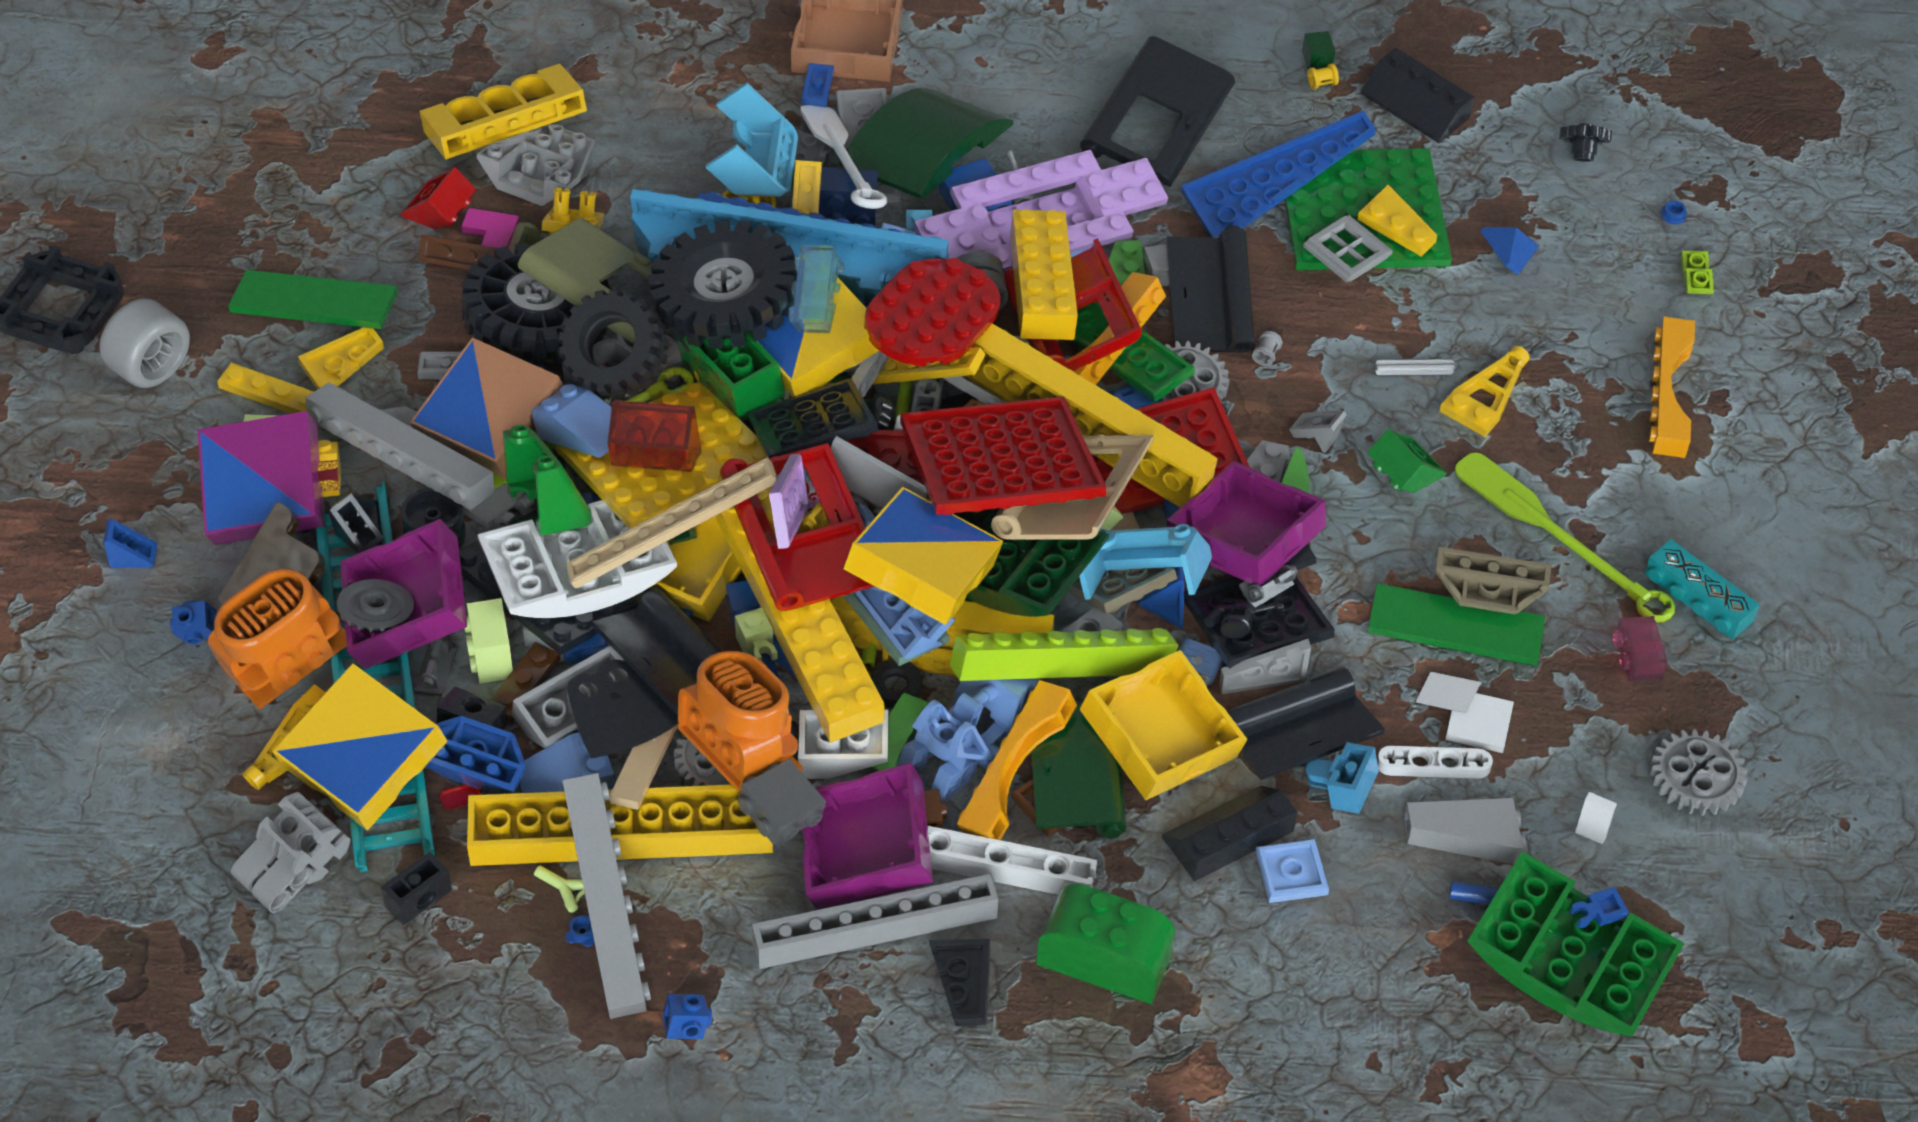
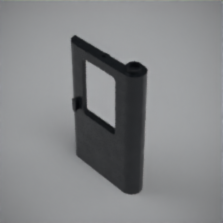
[1080,36,1235,187]

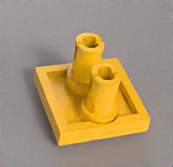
[542,188,604,235]

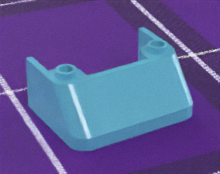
[705,82,798,197]
[1079,524,1212,600]

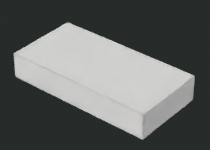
[1575,792,1617,844]

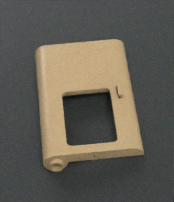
[991,435,1154,539]

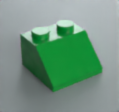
[1367,429,1447,493]

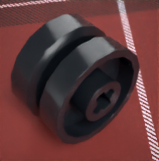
[401,488,466,549]

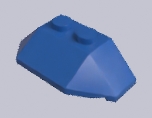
[426,716,527,794]

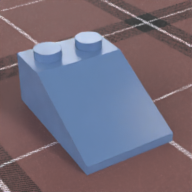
[531,384,636,458]
[519,732,615,793]

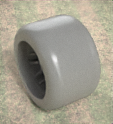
[99,298,190,388]

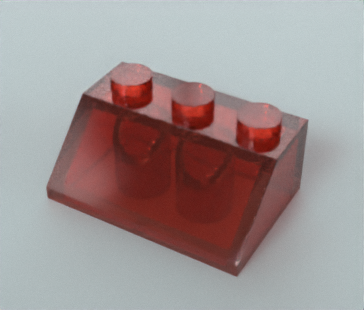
[607,400,702,472]

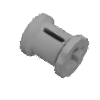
[1252,331,1283,367]

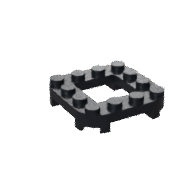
[0,246,124,354]

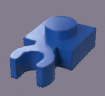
[1569,887,1629,928]

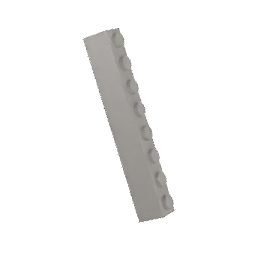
[306,382,494,510]
[562,773,651,1019]
[752,874,999,969]

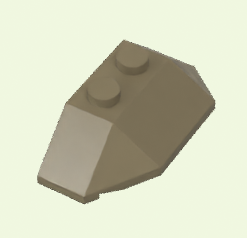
[1435,547,1551,615]

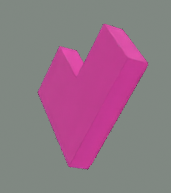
[461,208,520,248]

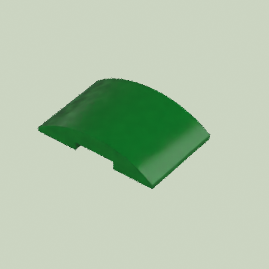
[1467,851,1685,1037]

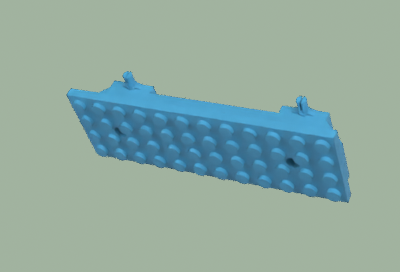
[630,189,949,307]

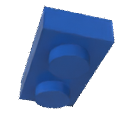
[802,63,834,108]

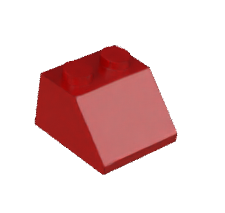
[400,167,476,230]

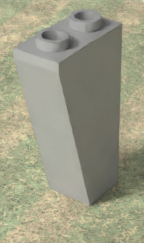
[1403,798,1526,864]

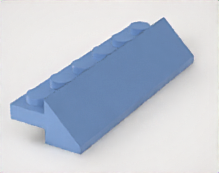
[855,504,955,659]

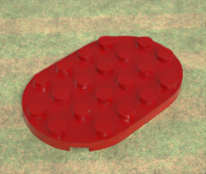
[864,258,1000,366]

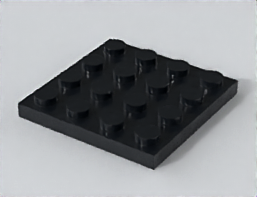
[746,378,879,459]
[1184,577,1335,669]

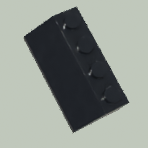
[1361,47,1474,143]
[1162,785,1298,882]

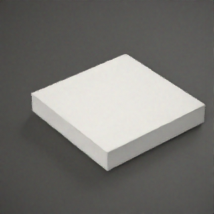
[1445,693,1514,753]

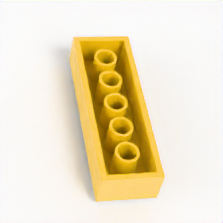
[1010,209,1078,340]

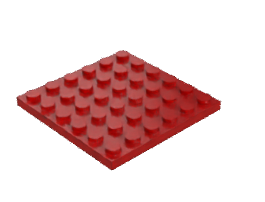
[900,396,1106,515]

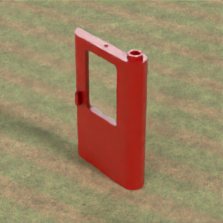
[720,443,874,611]

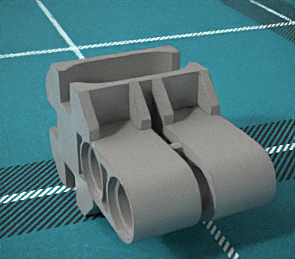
[231,792,351,913]

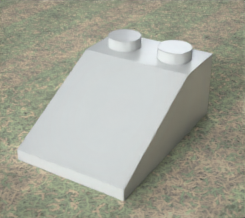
[798,710,888,779]

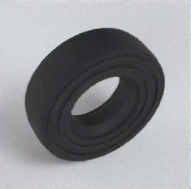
[871,659,922,708]

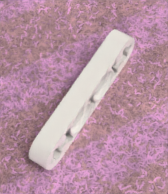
[1377,746,1493,779]

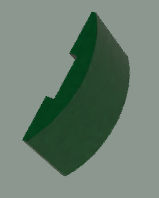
[839,88,1013,199]
[954,508,1109,617]

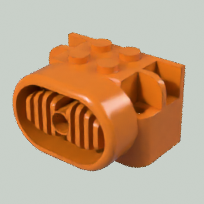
[208,569,347,710]
[677,651,803,793]

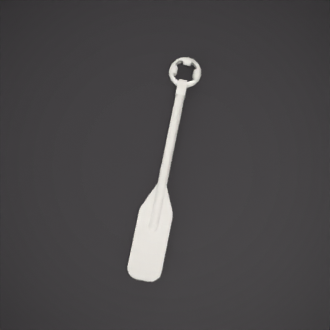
[800,105,887,209]

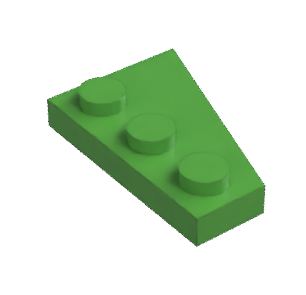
[1105,240,1145,298]

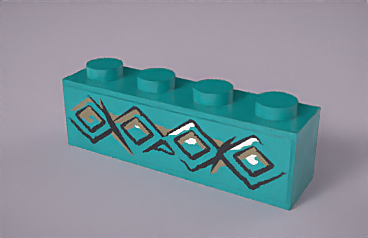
[1644,539,1760,640]

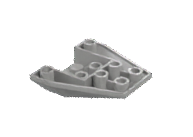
[477,124,595,206]

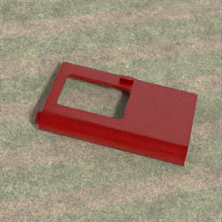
[1005,238,1142,371]

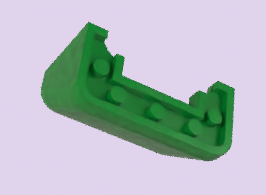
[503,425,592,535]

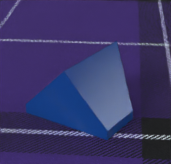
[1480,227,1539,275]
[103,518,157,568]
[1137,567,1185,629]

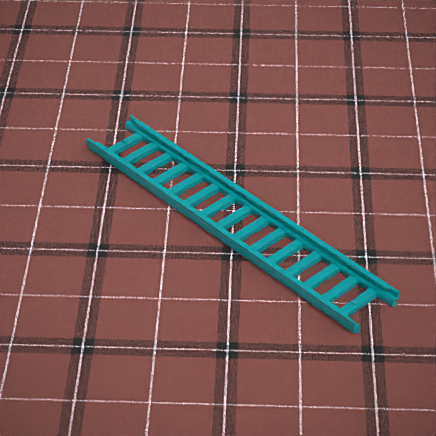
[316,482,435,872]

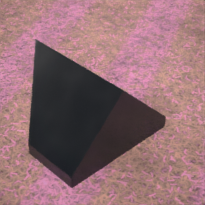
[328,493,384,553]

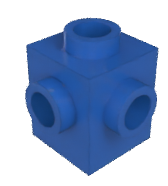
[170,600,217,644]
[662,994,712,1039]

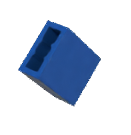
[939,158,1012,212]

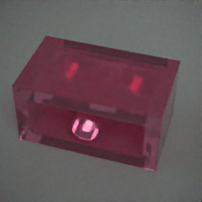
[1613,616,1667,681]

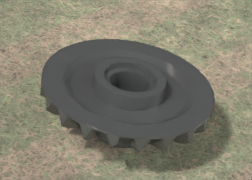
[337,579,414,633]

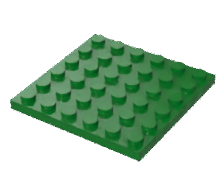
[1284,148,1452,270]

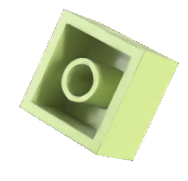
[465,598,513,684]

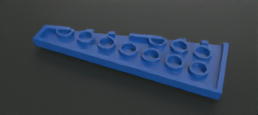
[1181,110,1376,237]

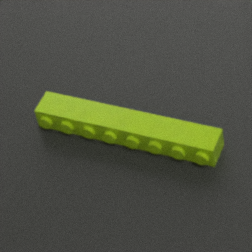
[949,628,1178,681]

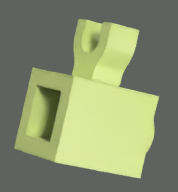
[735,607,777,661]

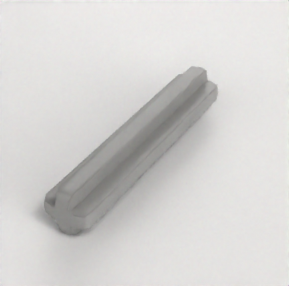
[1375,359,1454,375]

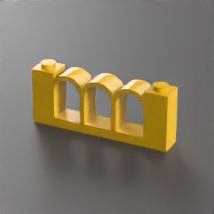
[419,63,587,160]

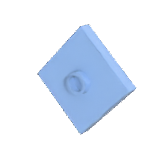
[1255,839,1329,903]

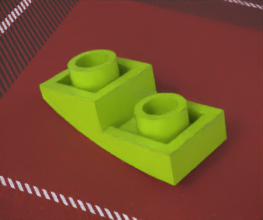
[1680,250,1714,294]

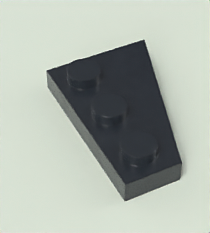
[929,939,991,1026]

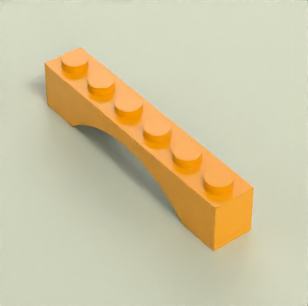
[1074,272,1166,385]
[1648,316,1695,458]
[957,680,1077,840]

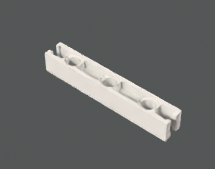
[927,826,1097,895]

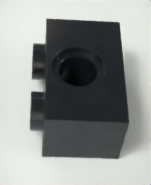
[437,686,506,730]
[381,852,452,926]

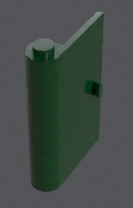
[1031,705,1126,839]

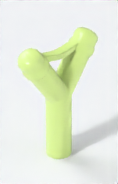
[534,865,585,913]

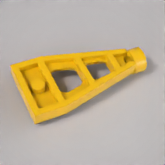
[1439,345,1530,437]
[242,684,326,790]

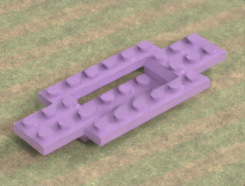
[913,150,1168,272]

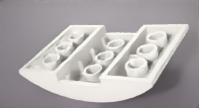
[477,500,677,618]

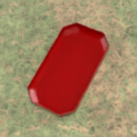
[439,785,481,810]

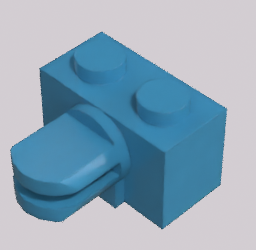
[1306,742,1379,814]

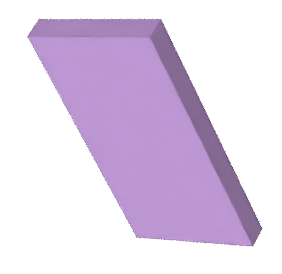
[769,454,810,549]

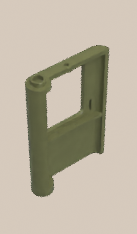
[518,218,670,345]

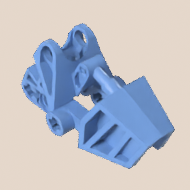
[896,678,1040,802]

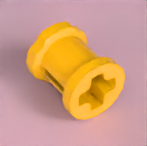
[1307,63,1339,90]

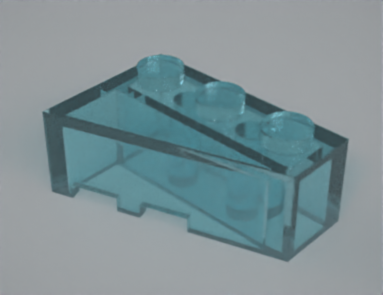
[789,245,845,333]

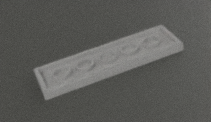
[836,88,901,203]

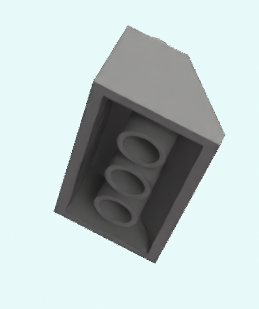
[831,436,931,517]
[512,646,628,748]

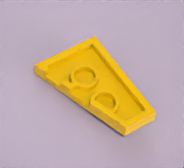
[1357,185,1437,257]
[298,327,384,390]

